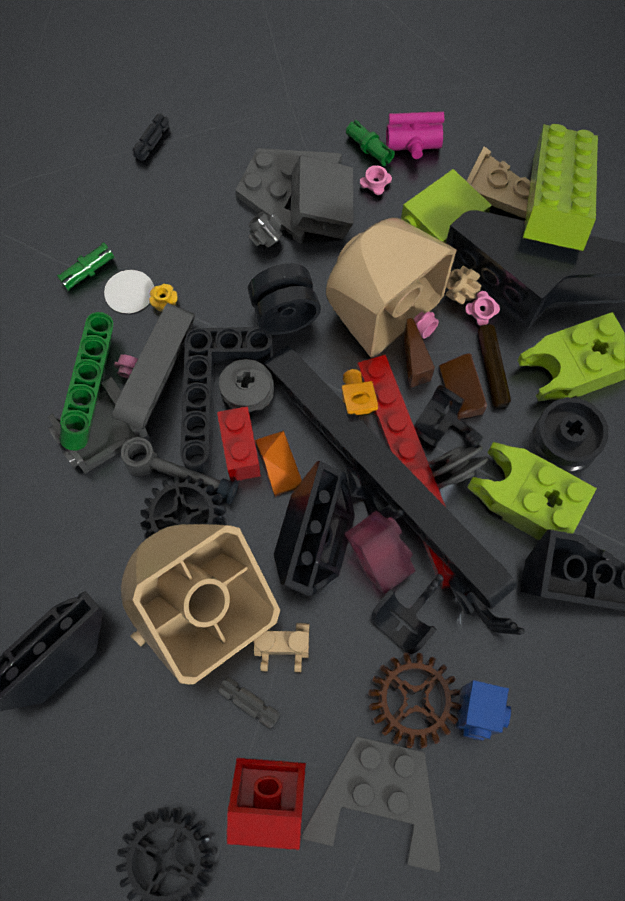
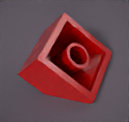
[227,758,306,850]

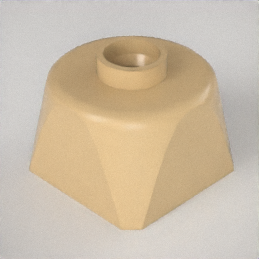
[326,217,457,357]
[121,524,280,684]

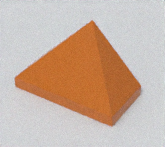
[255,431,302,497]

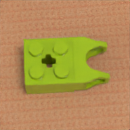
[517,312,625,401]
[467,442,597,540]

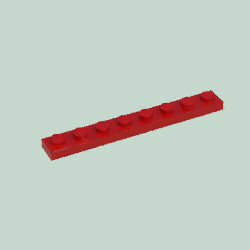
[357,355,454,589]

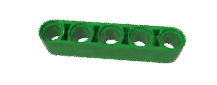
[59,312,113,451]

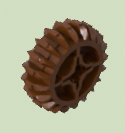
[368,653,461,748]

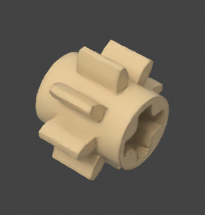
[446,266,481,305]

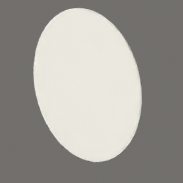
[104,270,154,314]

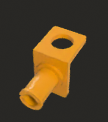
[341,369,378,415]

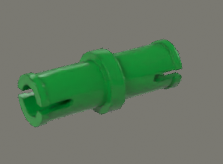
[346,120,395,166]
[56,242,115,291]

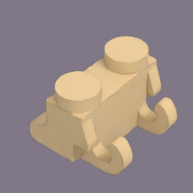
[254,623,309,672]

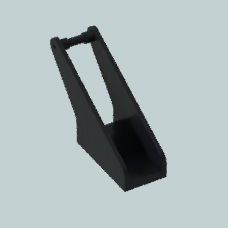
[446,210,625,328]

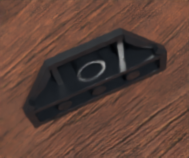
[273,461,355,596]
[0,591,103,711]

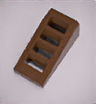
[403,318,435,387]

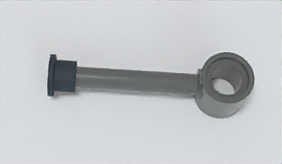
[121,437,239,504]

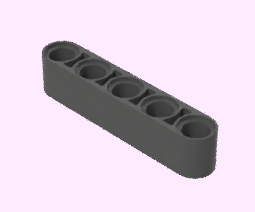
[112,303,195,429]

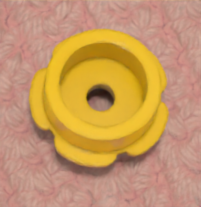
[149,284,178,312]

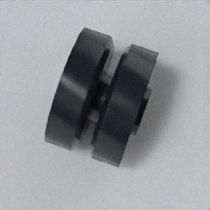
[247,263,321,335]
[529,397,608,475]

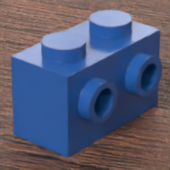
[455,680,511,741]

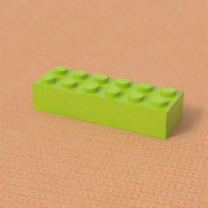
[523,124,598,251]

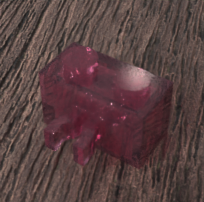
[345,511,415,594]

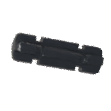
[132,114,169,161]

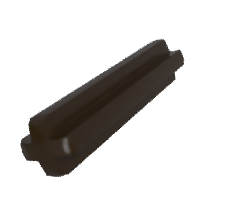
[478,324,511,407]

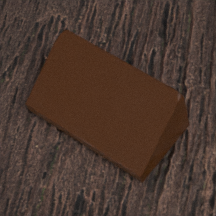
[439,353,487,419]

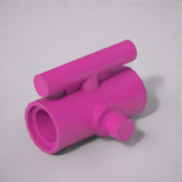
[386,111,445,159]

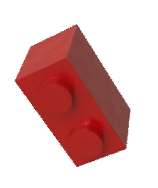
[217,406,261,482]

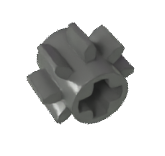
[248,211,283,247]

